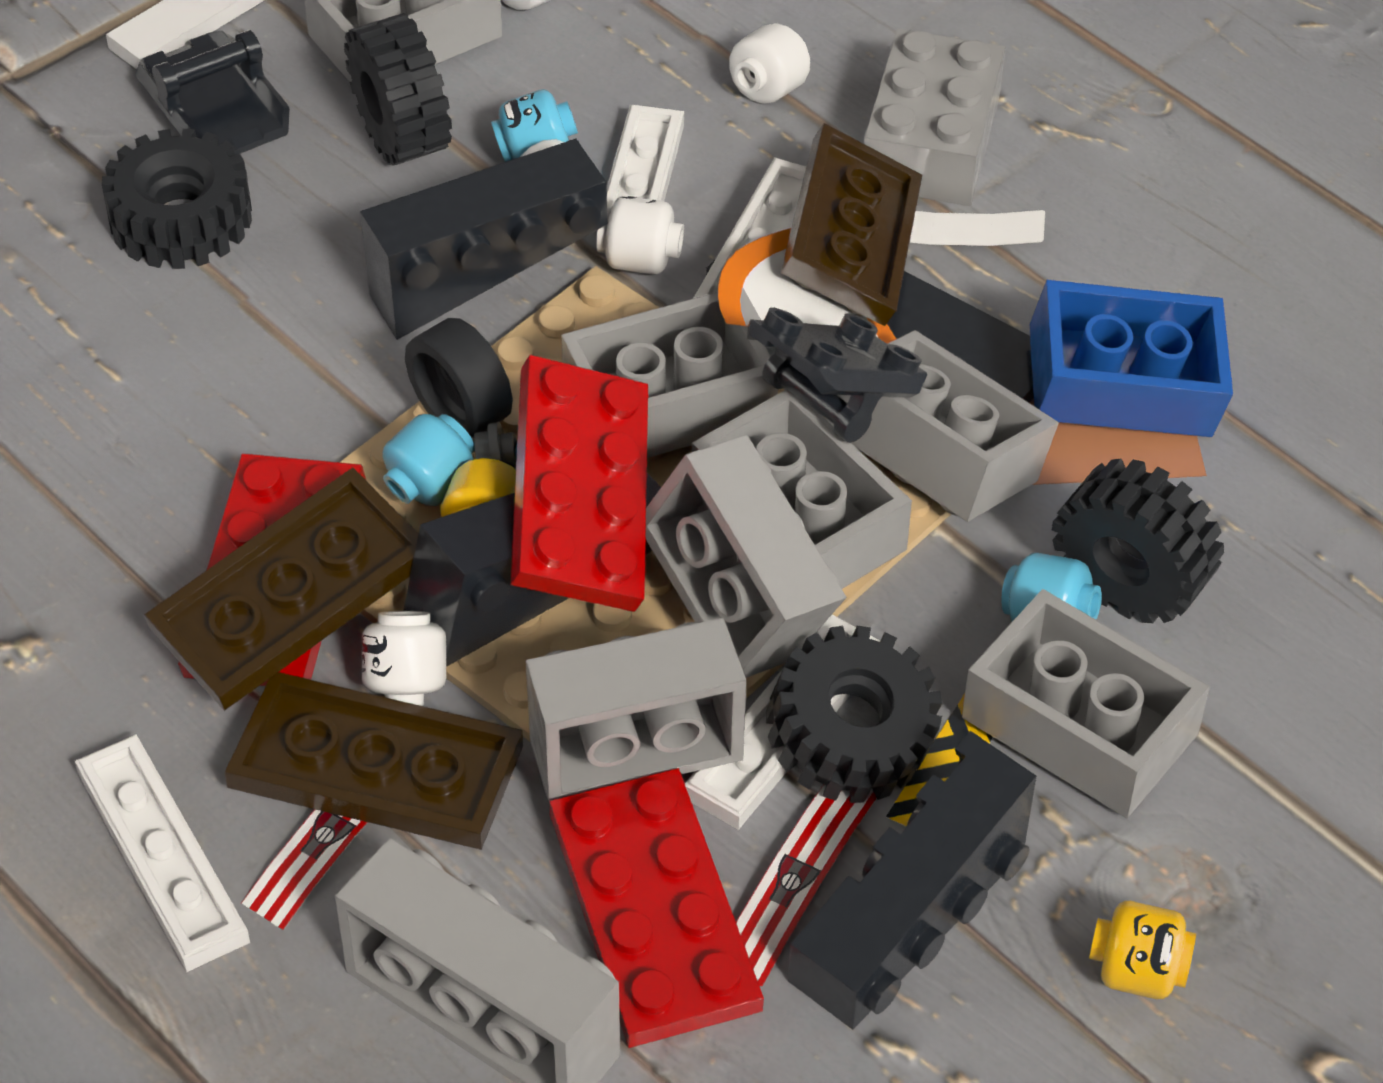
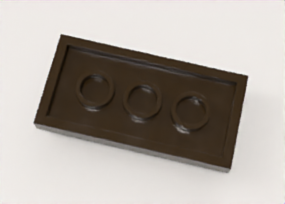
[781,123,922,326]
[144,467,419,711]
[225,672,523,850]

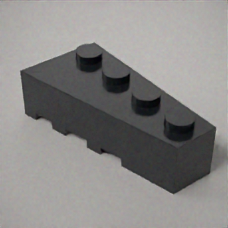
[360,138,608,340]
[403,473,661,667]
[788,731,1037,1030]

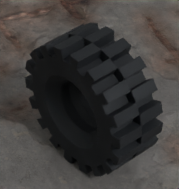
[344,13,452,166]
[102,128,252,269]
[1052,459,1224,624]
[766,625,943,803]

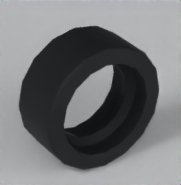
[405,318,513,439]

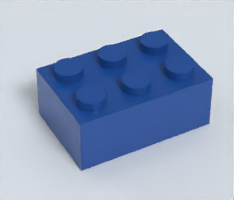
[1029,280,1233,437]

